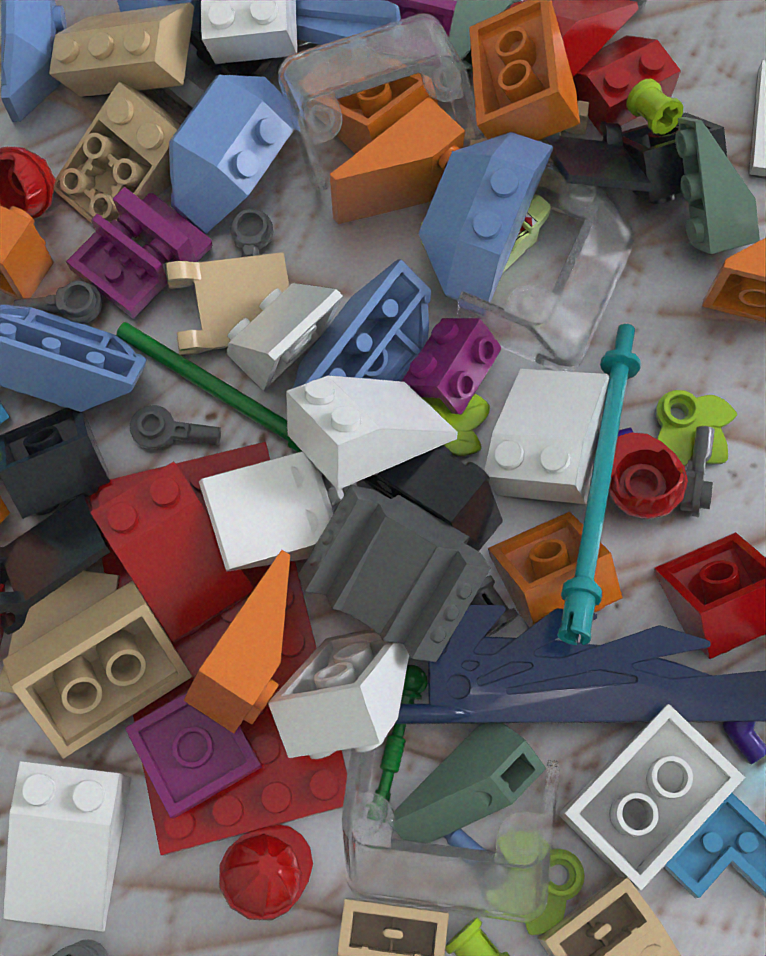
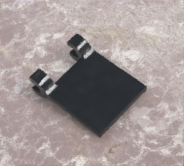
[538,121,652,192]
[0,494,111,635]

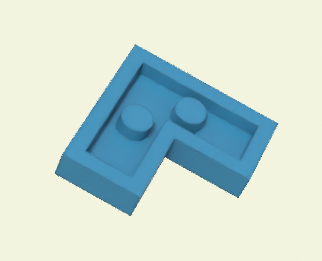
[664,793,766,898]

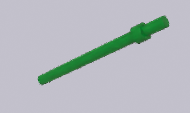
[116,322,302,453]

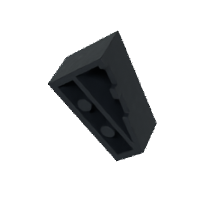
[362,445,503,551]

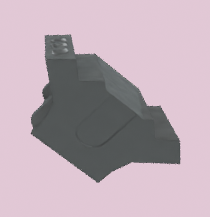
[298,485,491,662]

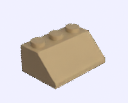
[49,2,194,97]
[3,581,192,759]

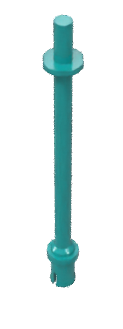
[558,324,641,645]

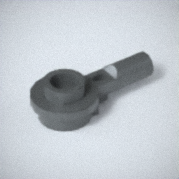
[230,208,274,257]
[13,281,103,324]
[130,405,221,449]
[681,426,715,517]

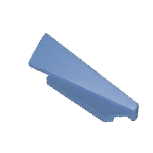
[296,0,404,52]

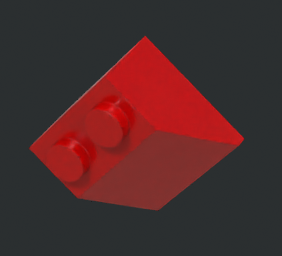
[573,35,681,136]
[654,532,766,659]

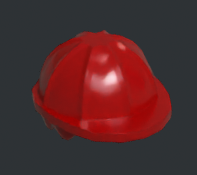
[0,146,56,219]
[609,432,688,520]
[219,824,313,920]

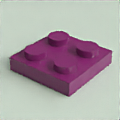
[125,693,262,819]

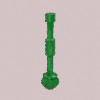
[367,665,428,823]

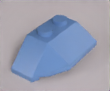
[1,0,67,122]
[169,75,294,234]
[418,132,553,311]
[293,259,431,388]
[0,304,147,412]

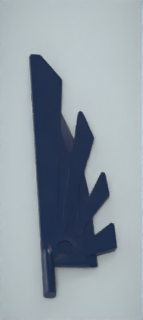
[395,605,766,724]

